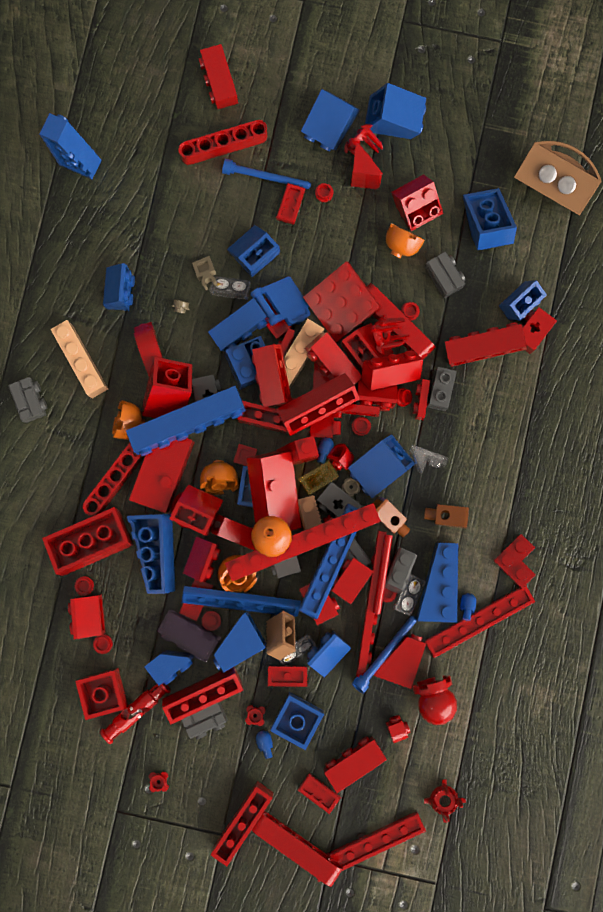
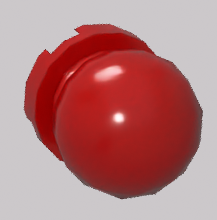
[412,675,457,725]

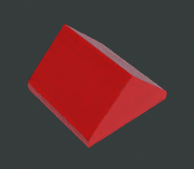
[351,144,383,189]

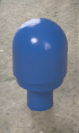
[317,437,334,464]
[460,593,476,621]
[256,730,273,759]

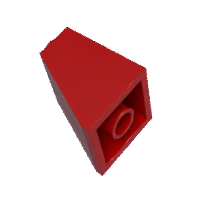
[142,357,192,418]

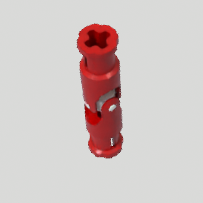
[100,682,171,744]

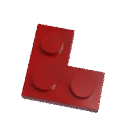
[493,534,536,589]

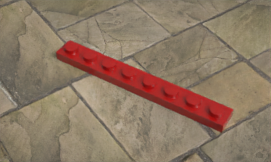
[225,503,381,581]
[356,530,387,677]

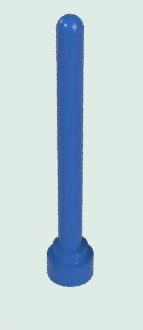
[222,158,311,189]
[351,616,416,694]

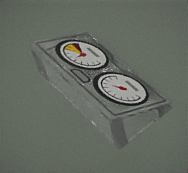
[210,276,251,300]
[393,574,425,616]
[279,634,316,666]

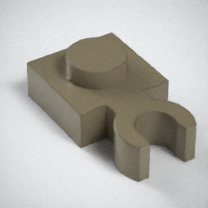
[192,256,217,290]

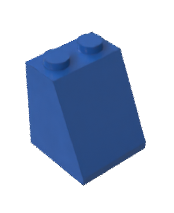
[365,83,426,139]
[301,89,360,152]
[348,434,415,498]
[213,611,267,673]

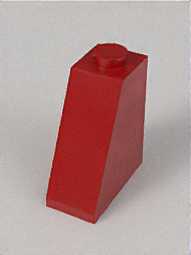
[277,436,319,465]
[210,514,256,551]
[374,634,426,689]

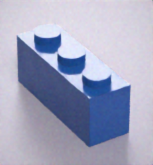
[208,298,269,352]

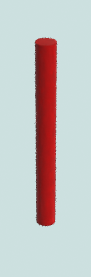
[373,534,393,614]

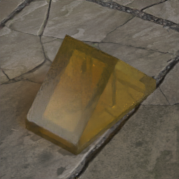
[298,461,339,496]

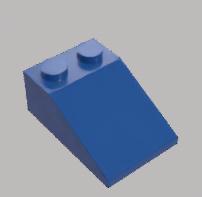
[463,188,517,250]

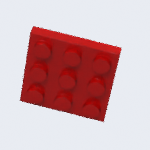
[303,261,382,343]

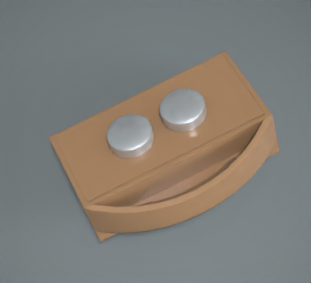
[514,141,602,216]

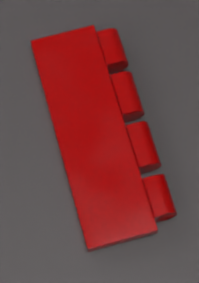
[310,362,342,439]

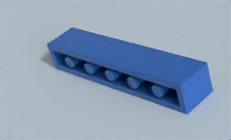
[126,386,246,456]

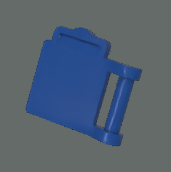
[250,277,311,326]

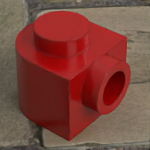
[327,444,354,471]
[386,715,411,743]

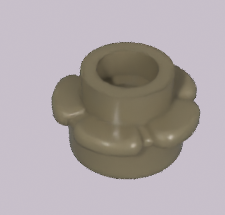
[171,299,190,313]
[342,478,360,497]

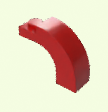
[134,322,164,376]

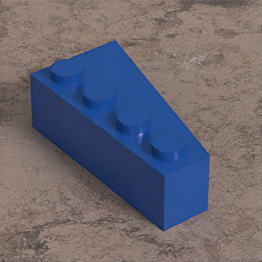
[40,113,102,179]
[127,514,175,594]
[416,543,458,623]

